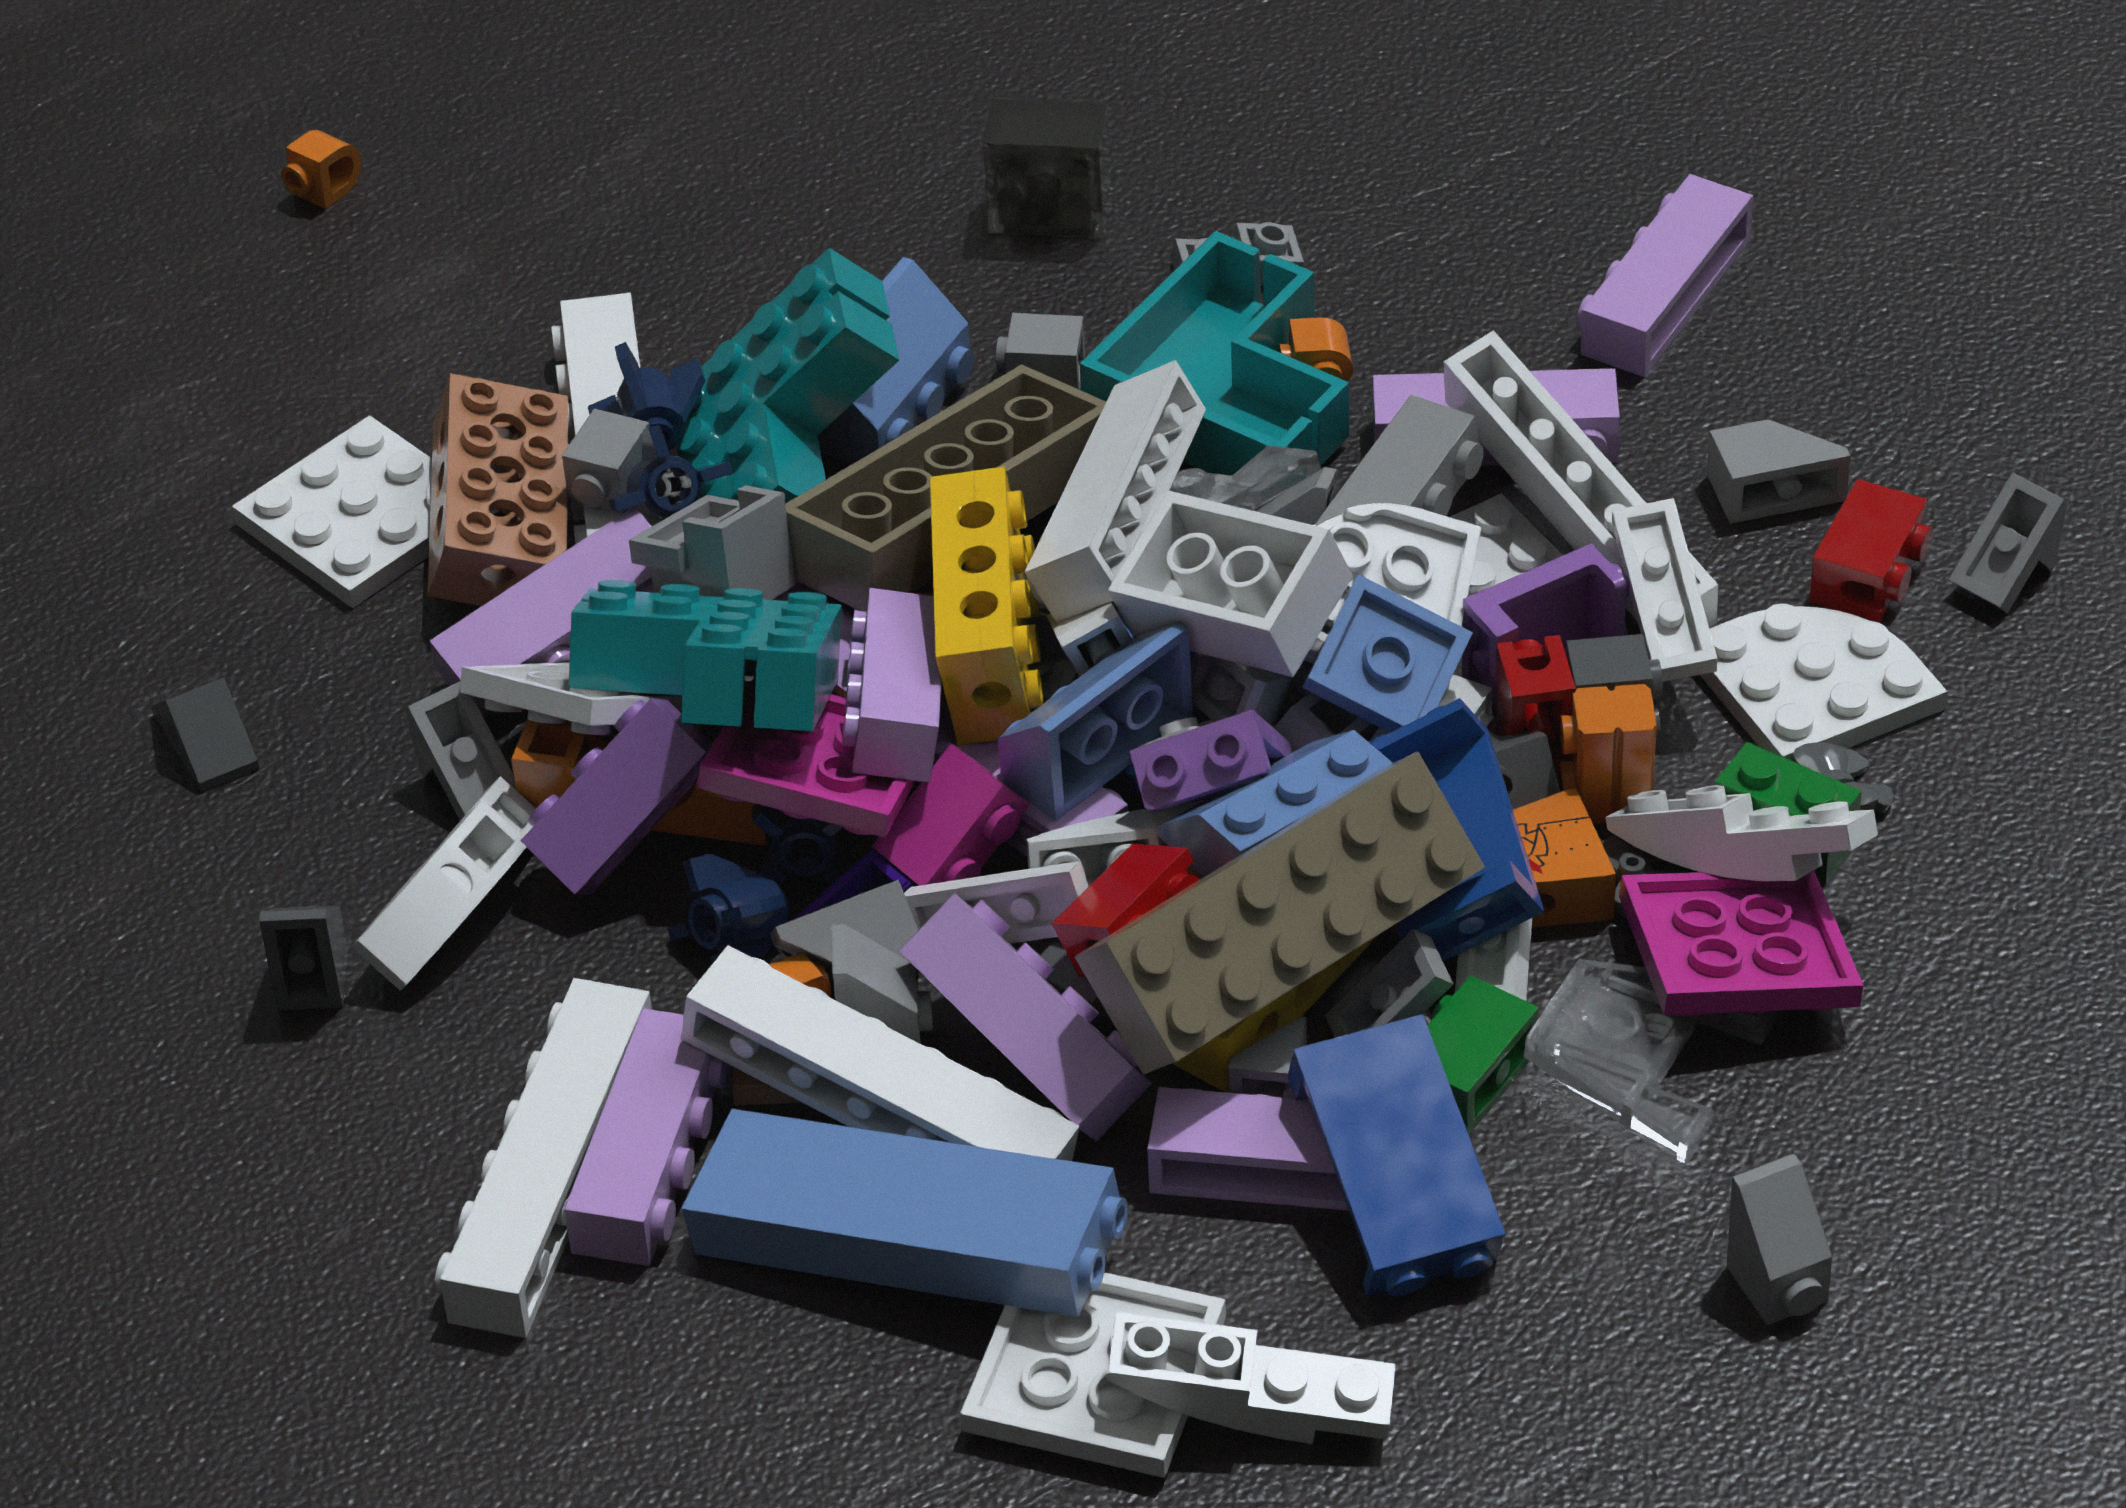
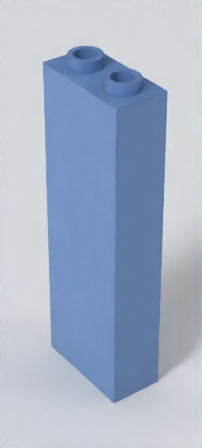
[681,1109,1128,1317]

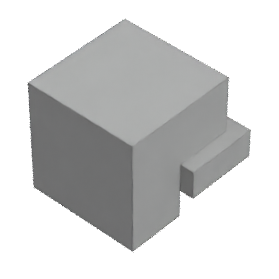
[629,485,796,600]

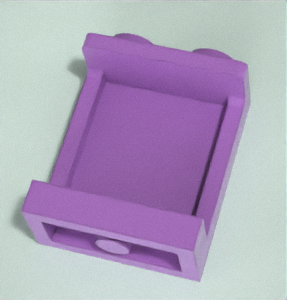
[1462,543,1629,716]
[1129,709,1293,813]

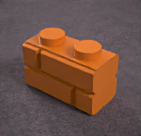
[1558,684,1657,824]

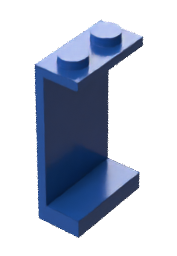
[1370,698,1544,961]
[1287,1014,1506,1296]

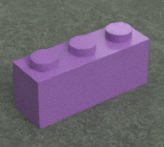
[520,698,713,895]

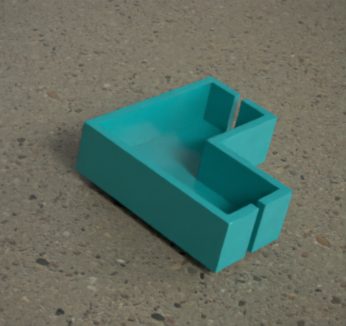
[1080,231,1349,501]
[677,248,899,503]
[569,580,842,731]

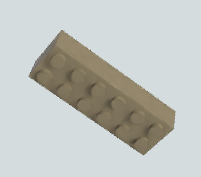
[786,364,1106,612]
[1075,751,1485,1075]

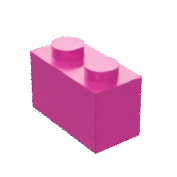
[872,744,1031,886]

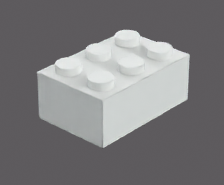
[1108,491,1353,677]

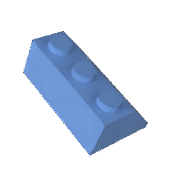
[818,257,974,465]
[998,621,1193,821]
[1158,730,1393,877]

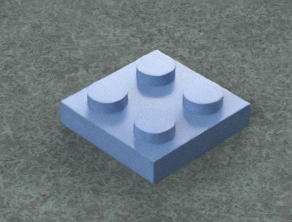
[1302,574,1473,733]

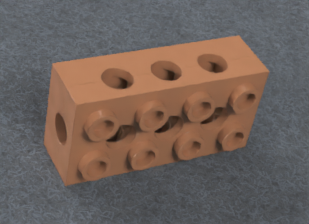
[428,373,568,606]

